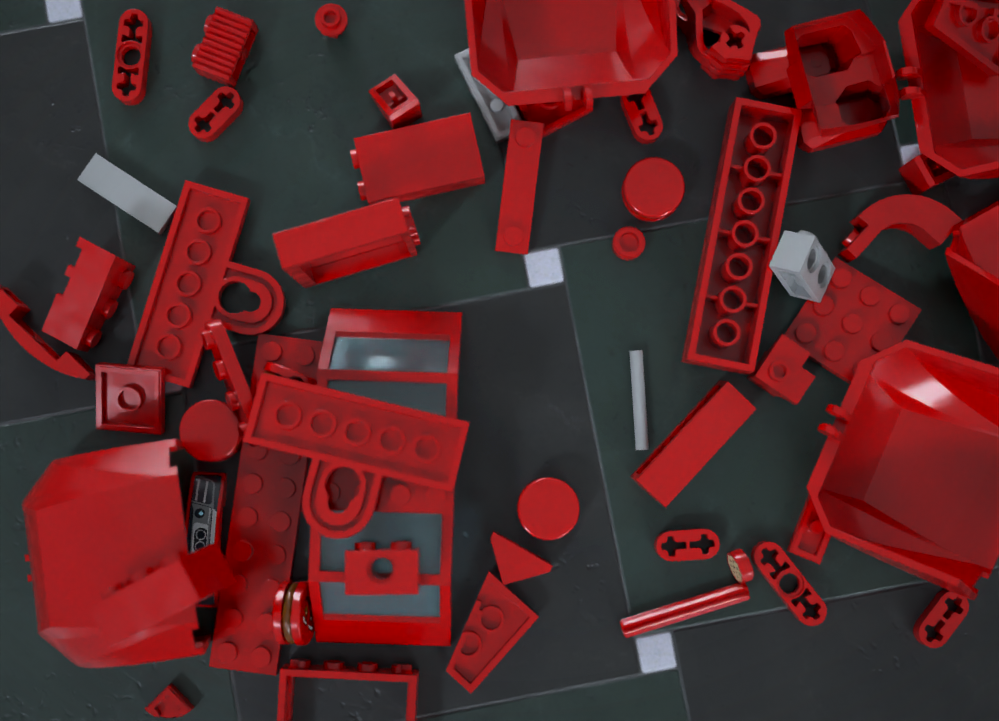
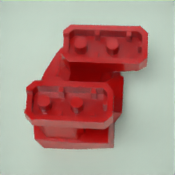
[745,9,899,153]

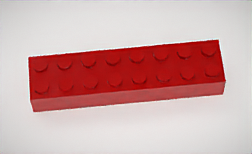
[681,97,802,375]

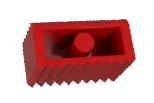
[191,6,259,88]

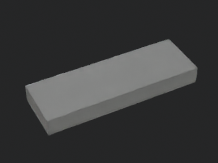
[454,49,522,144]
[77,153,177,235]

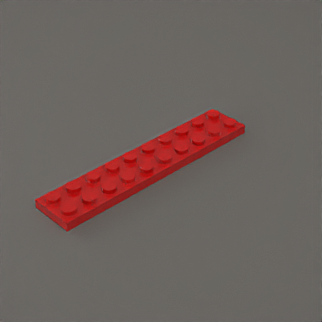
[209,334,323,676]

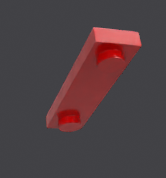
[495,119,544,255]

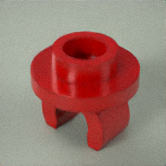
[315,3,348,39]

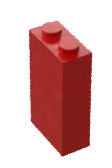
[350,112,485,205]

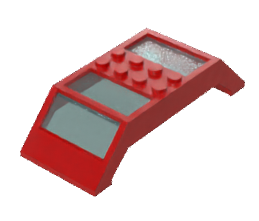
[308,308,462,646]

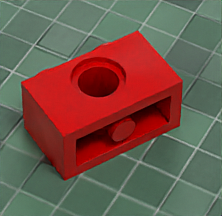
[345,541,421,595]

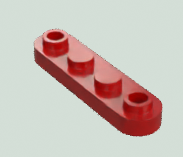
[200,318,258,447]

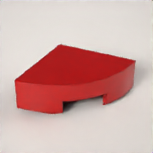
[145,683,194,718]

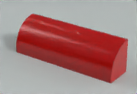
[630,380,756,508]

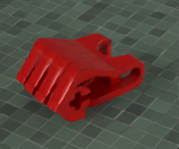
[676,0,761,81]

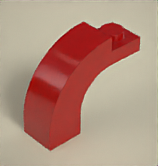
[838,194,963,263]

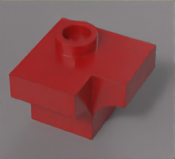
[747,334,816,405]

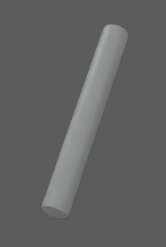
[629,350,649,450]

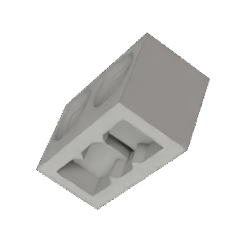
[769,230,836,303]

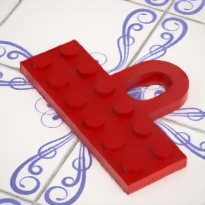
[127,180,286,389]
[243,372,470,539]

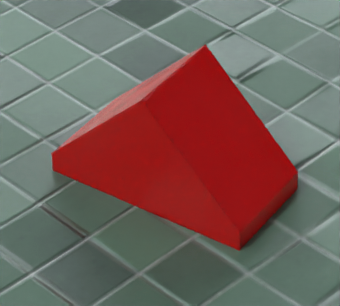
[368,74,422,129]
[898,154,956,195]
[490,530,553,585]

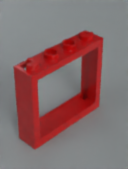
[272,197,421,288]
[277,658,419,721]

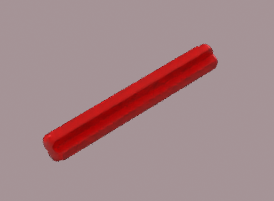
[620,583,750,638]

